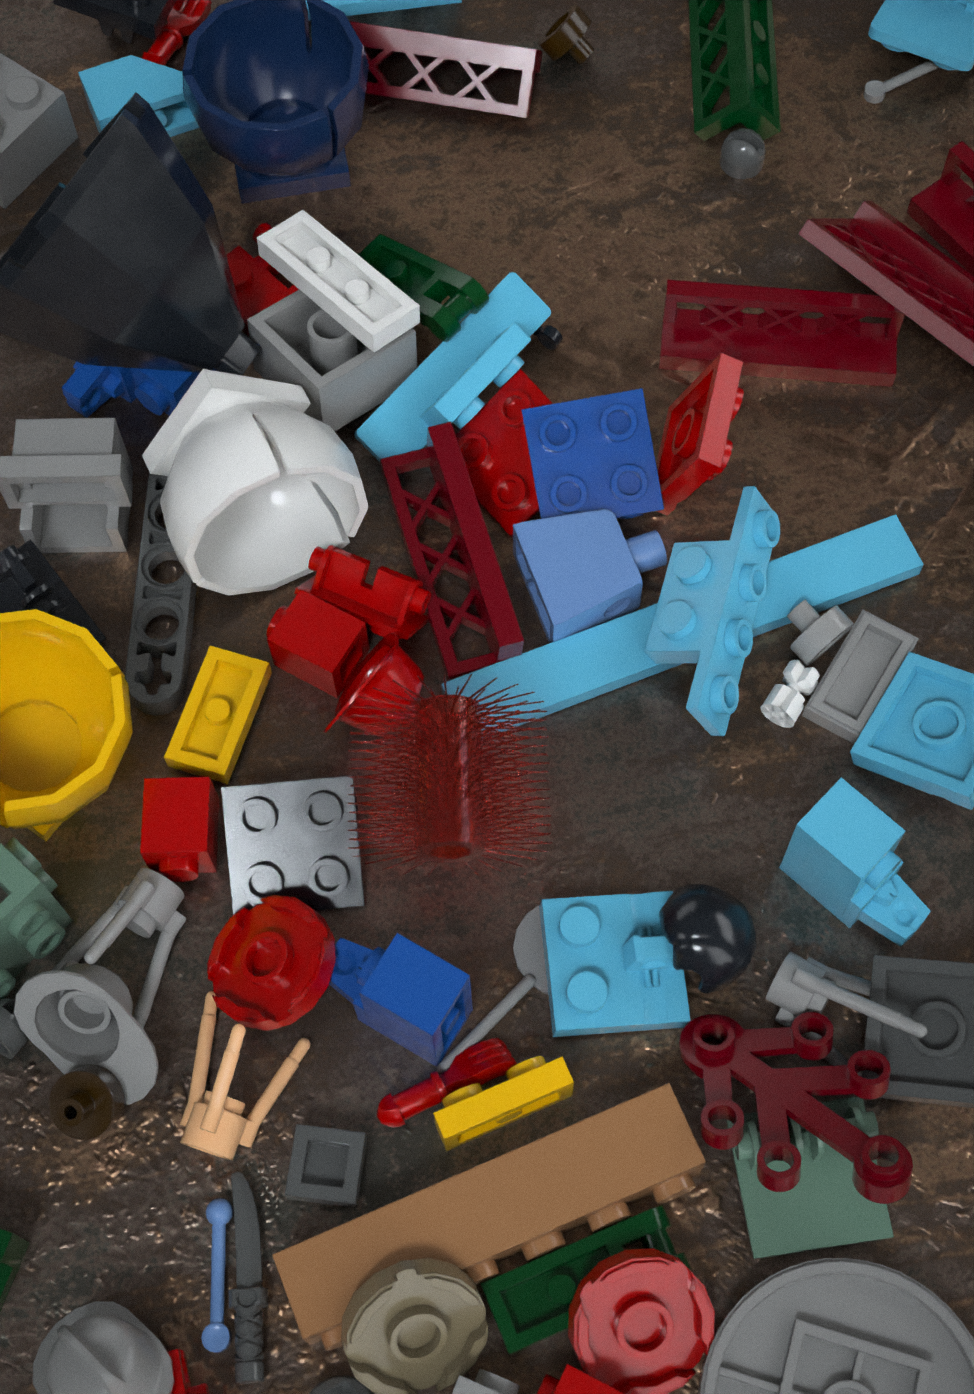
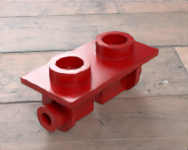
[294,545,432,640]

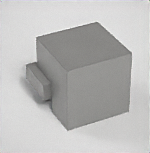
[0,418,133,553]

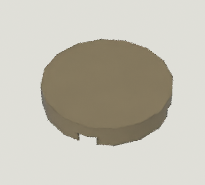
[341,1258,488,1394]

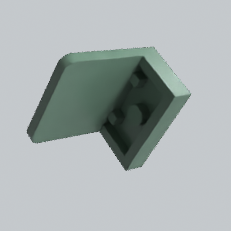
[0,837,73,999]

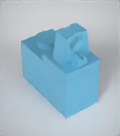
[779,777,931,947]

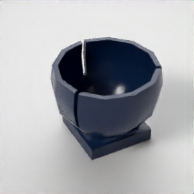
[182,0,369,204]

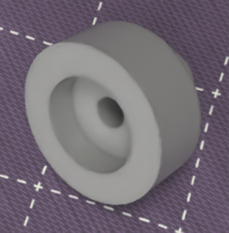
[787,599,854,666]

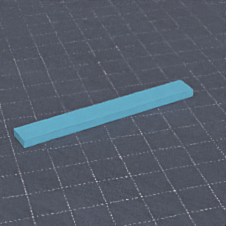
[441,514,924,746]

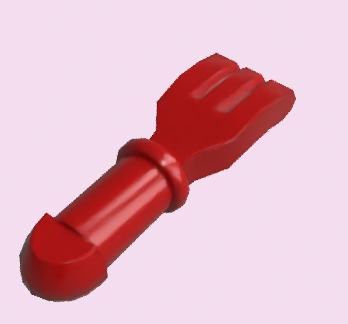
[141,0,212,66]
[376,1037,517,1128]

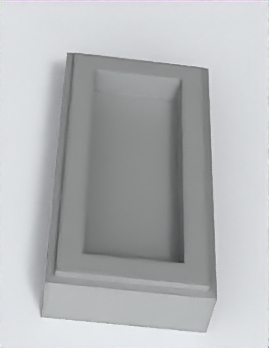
[802,610,919,744]

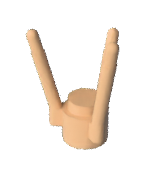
[180,991,311,1161]

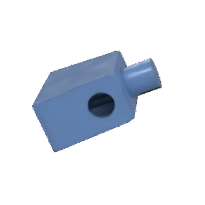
[513,509,667,643]

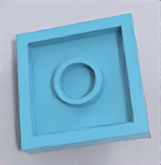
[850,652,974,810]
[539,891,691,1037]

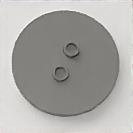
[698,1258,974,1394]

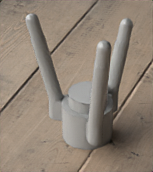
[51,868,187,1029]
[765,952,927,1077]

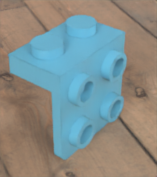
[868,0,974,71]

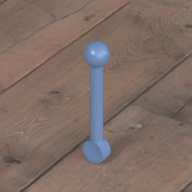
[201,1198,233,1353]

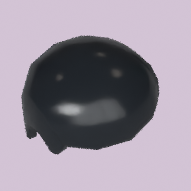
[659,884,757,994]

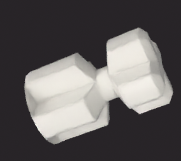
[760,660,820,728]

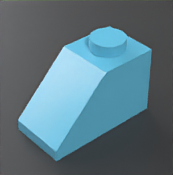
[78,55,199,137]

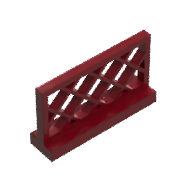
[799,201,974,366]

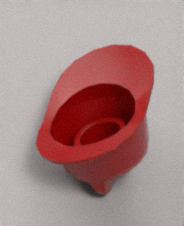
[323,632,424,736]

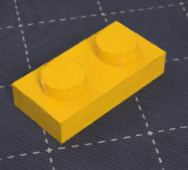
[164,645,272,784]
[433,1056,574,1152]

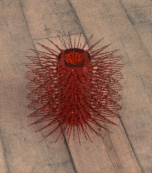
[348,673,552,877]

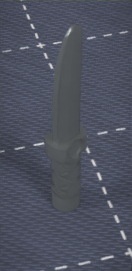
[228,1172,268,1384]

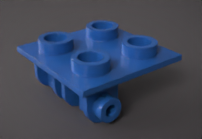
[521,388,664,520]

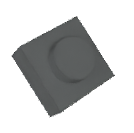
[285,1124,367,1208]

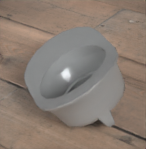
[14,960,159,1105]
[33,1301,174,1394]

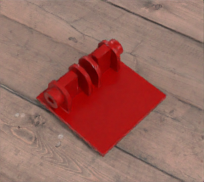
[456,369,553,537]

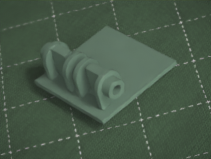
[726,1097,894,1259]

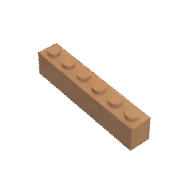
[272,1083,706,1351]

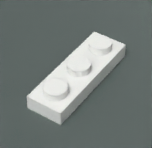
[257,210,420,353]

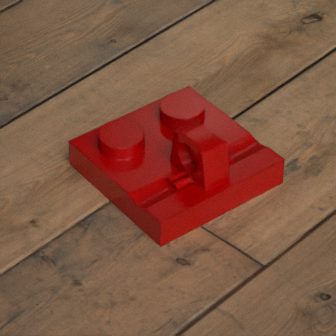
[656,353,744,516]

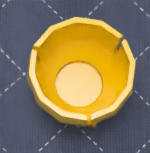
[0,609,133,842]

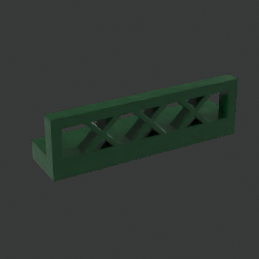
[688,0,781,141]

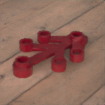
[679,1012,913,1204]

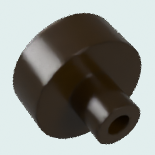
[538,4,595,65]
[48,1064,124,1140]

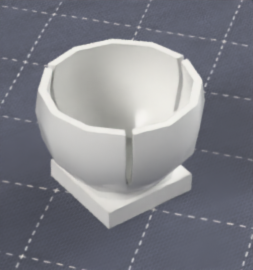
[142,369,369,596]

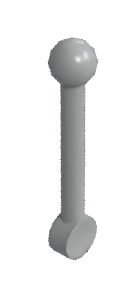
[863,60,940,104]

